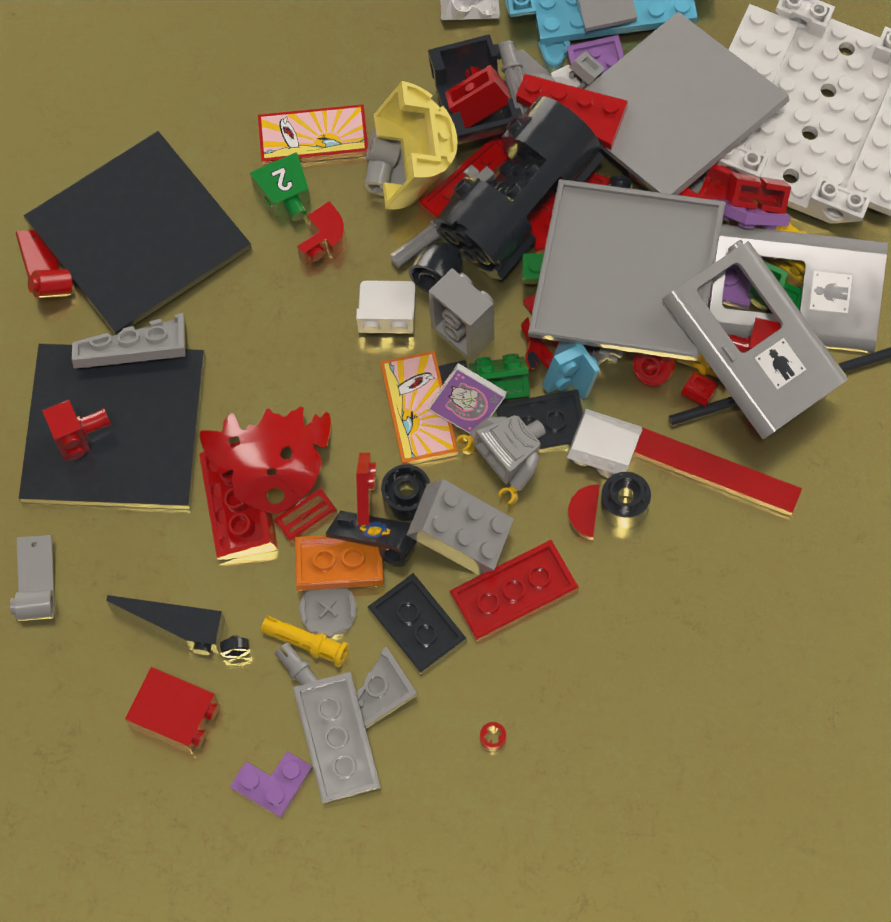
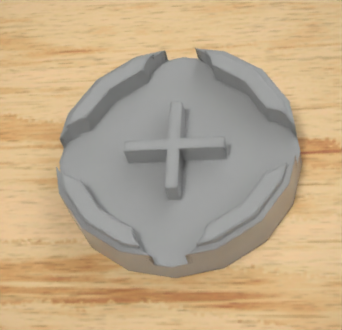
[299,588,357,639]

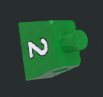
[250,152,310,221]

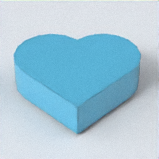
[538,41,570,69]

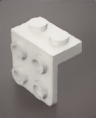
[356,281,415,334]

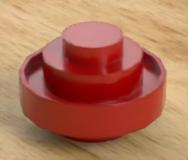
[633,353,675,386]

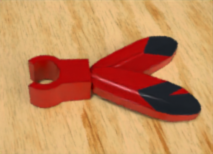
[521,317,554,370]

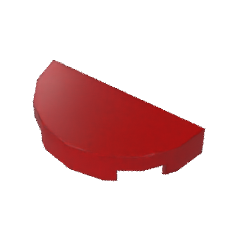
[568,484,600,541]

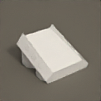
[440,0,500,20]
[566,409,642,478]

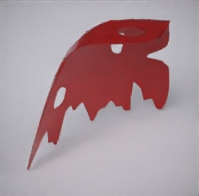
[199,407,331,514]

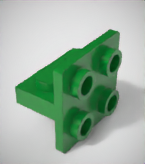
[469,353,530,399]

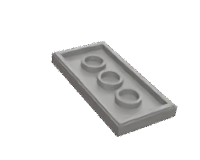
[293,672,381,804]

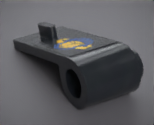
[326,510,418,566]

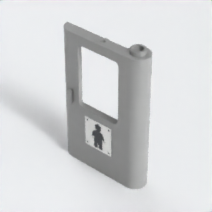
[709,224,888,353]
[662,240,849,439]

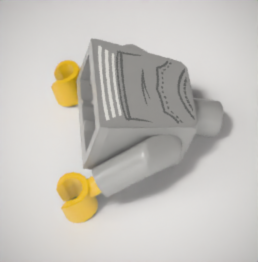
[456,415,545,506]

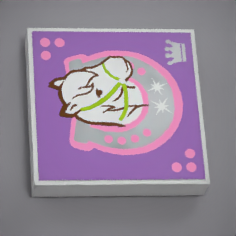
[428,363,506,434]

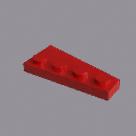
[516,74,628,150]

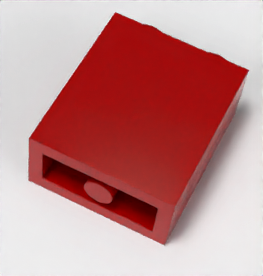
[125,667,219,754]

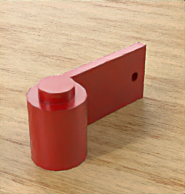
[15,230,72,298]

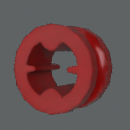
[480,722,506,751]

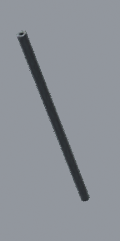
[668,347,891,427]

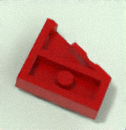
[356,453,376,525]

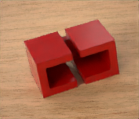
[725,172,791,214]

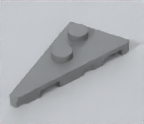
[356,647,418,729]

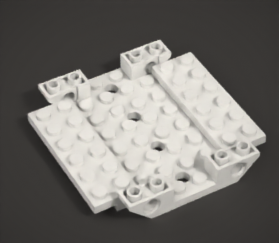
[716,0,891,224]

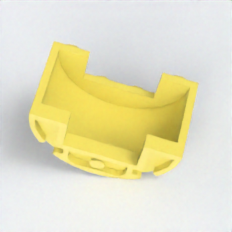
[374,81,458,209]

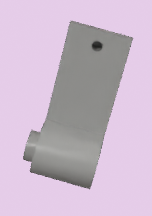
[10,535,55,621]

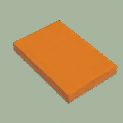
[295,535,384,591]

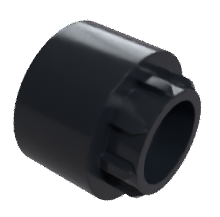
[409,241,463,293]
[381,464,430,521]
[600,472,651,528]

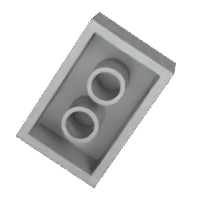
[429,268,494,361]
[407,479,514,574]

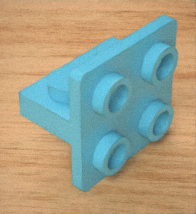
[542,341,600,399]

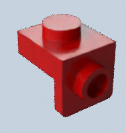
[699,164,736,200]

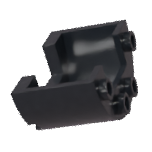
[428,34,522,145]

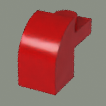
[297,201,346,266]

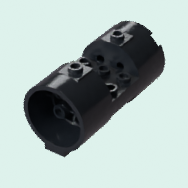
[433,96,604,280]

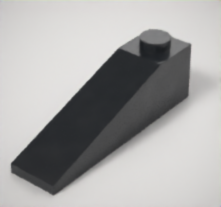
[106,595,225,655]

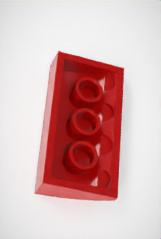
[199,441,278,560]

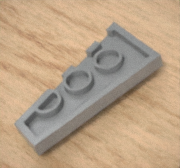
[72,313,185,369]

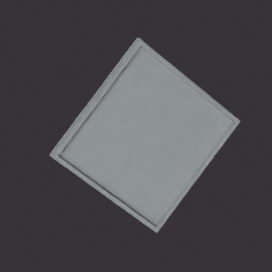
[585,12,789,195]
[528,179,725,361]

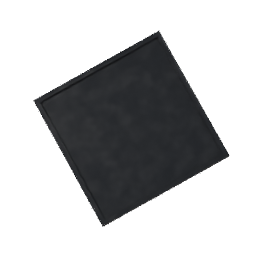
[23,131,252,335]
[19,344,205,509]

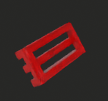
[274,488,337,544]

